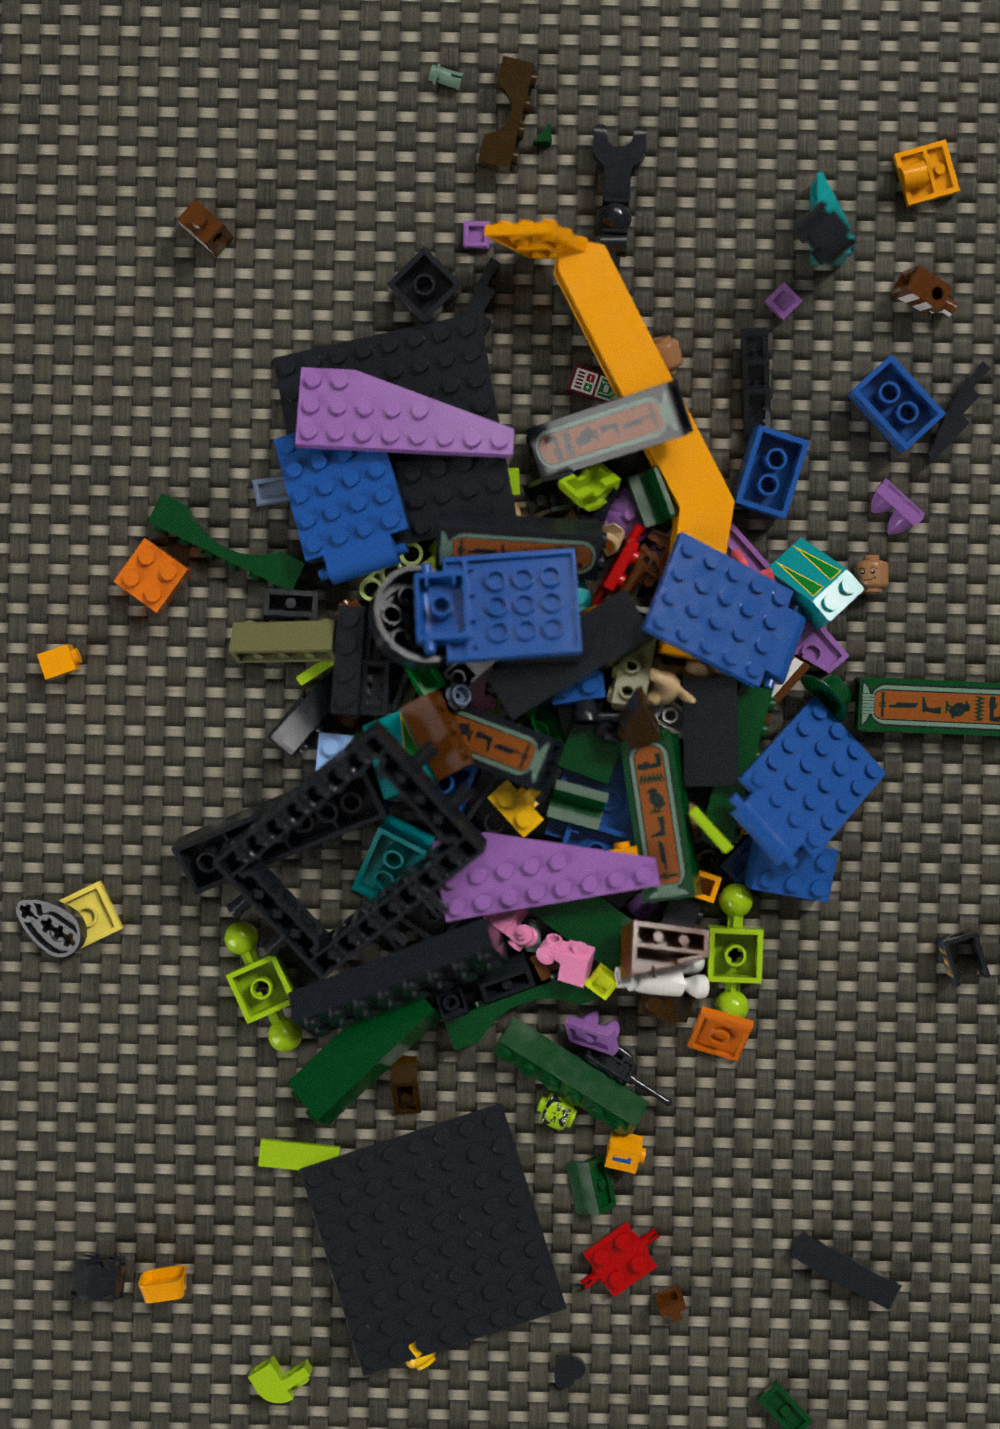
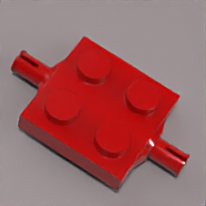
[590,523,645,606]
[580,1221,660,1297]

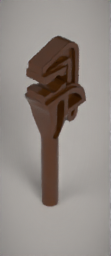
[615,529,671,595]

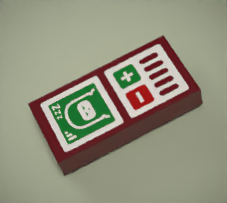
[567,365,617,403]

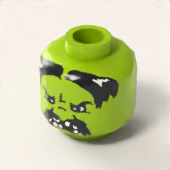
[536,1091,578,1131]

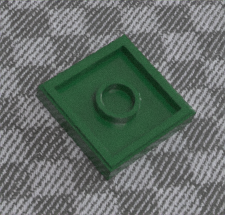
[557,723,621,785]

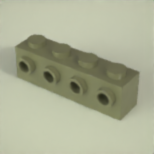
[607,605,657,712]
[229,618,337,663]

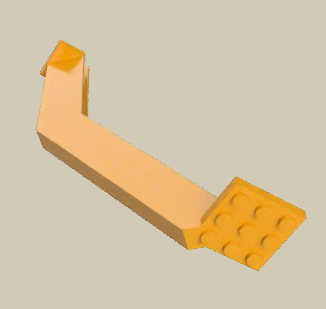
[484,219,735,660]

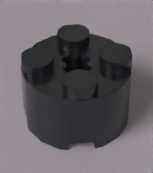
[793,200,857,265]
[70,1252,127,1300]

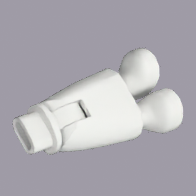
[615,959,709,999]

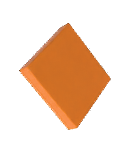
[687,1006,754,1062]

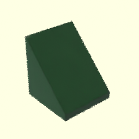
[533,124,552,146]

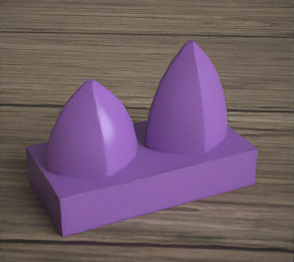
[871,478,925,535]
[564,1010,620,1056]

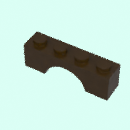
[478,56,538,174]

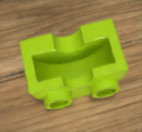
[558,462,621,512]

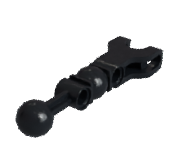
[592,124,647,273]

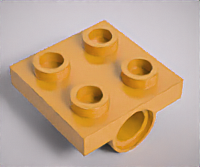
[893,139,960,208]

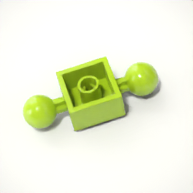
[705,883,764,1018]
[224,921,302,1052]

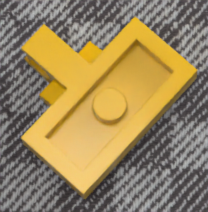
[487,779,544,838]

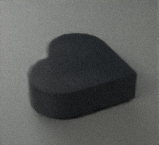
[554,1355,586,1389]

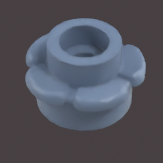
[445,683,471,709]

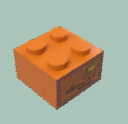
[113,538,193,614]

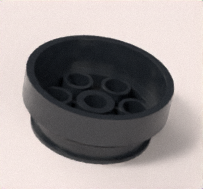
[368,565,447,670]

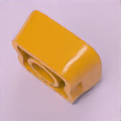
[138,1265,187,1303]

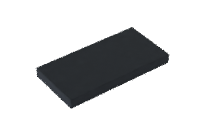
[683,677,739,787]

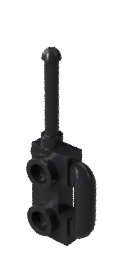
[582,1044,672,1106]

